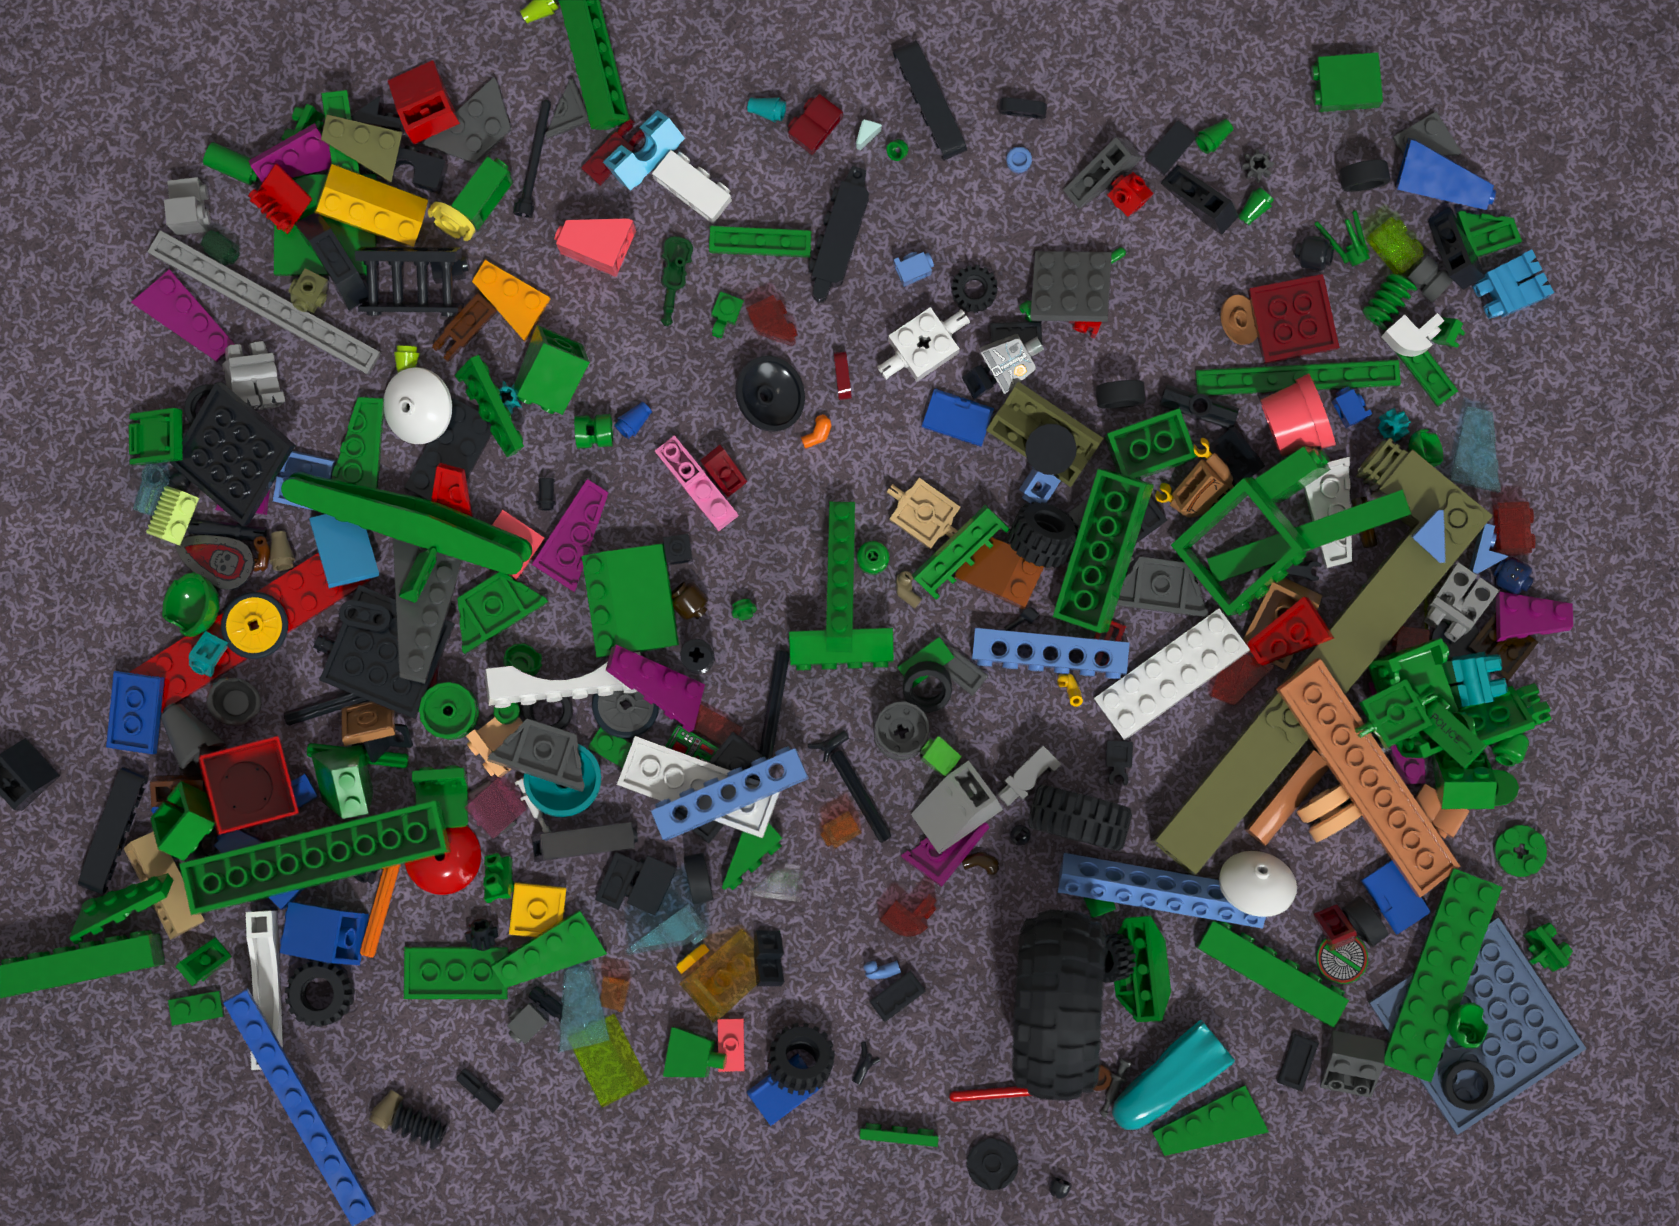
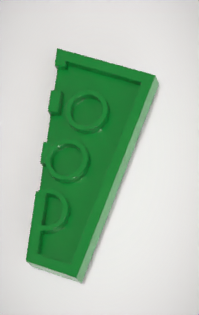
[455,355,524,458]
[491,909,607,988]
[1152,1085,1269,1156]

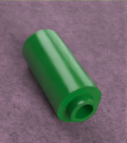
[203,142,260,185]

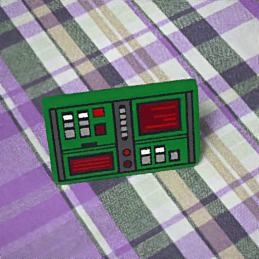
[665,725,719,762]

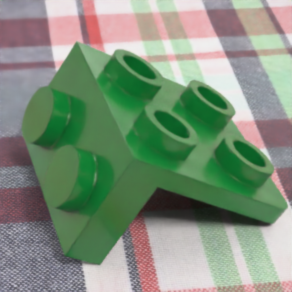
[412,765,469,828]

